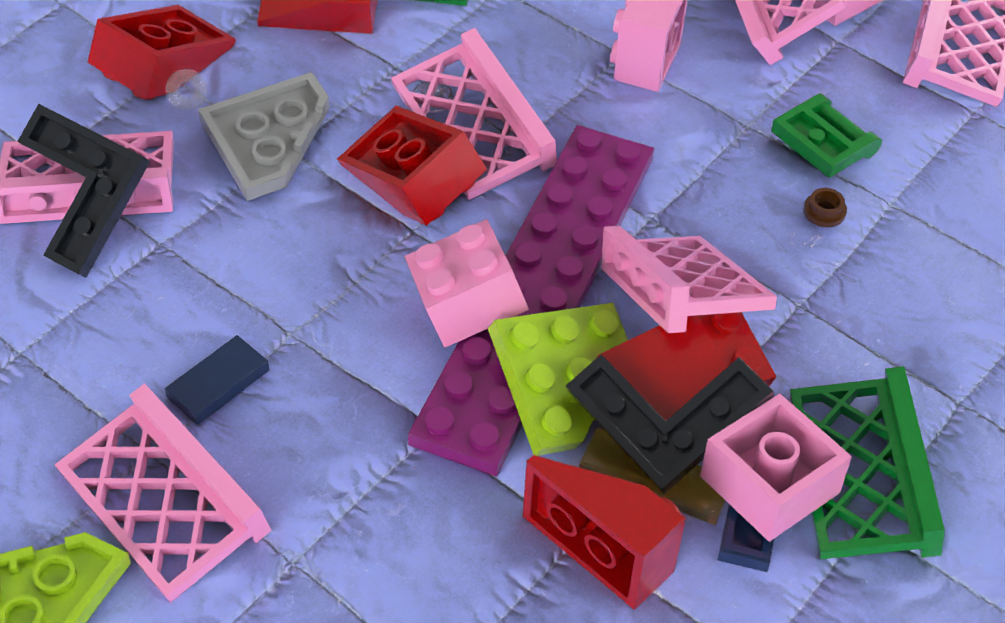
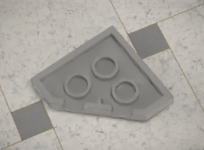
[198,72,329,201]

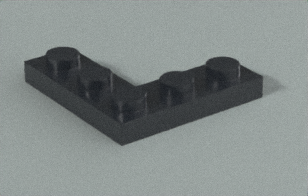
[17,103,150,278]
[565,354,774,494]

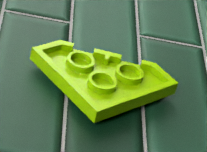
[488,303,628,456]
[0,532,131,623]

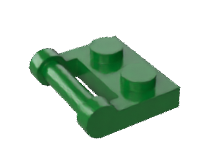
[771,93,882,178]

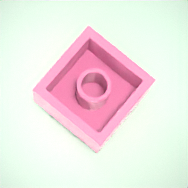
[610,0,687,92]
[404,219,529,348]
[700,393,852,542]

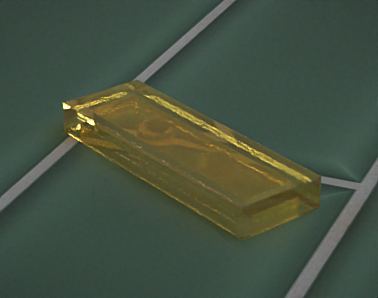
[579,427,726,525]

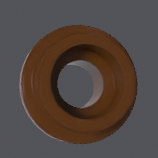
[803,188,847,227]

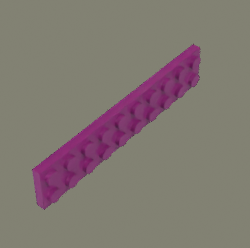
[408,125,654,477]

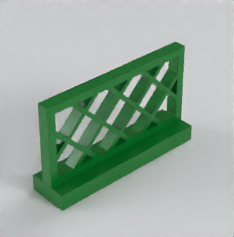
[790,366,945,559]

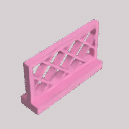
[735,0,847,65]
[902,0,1005,107]
[391,28,557,200]
[0,131,174,224]
[601,226,777,333]
[55,383,272,603]

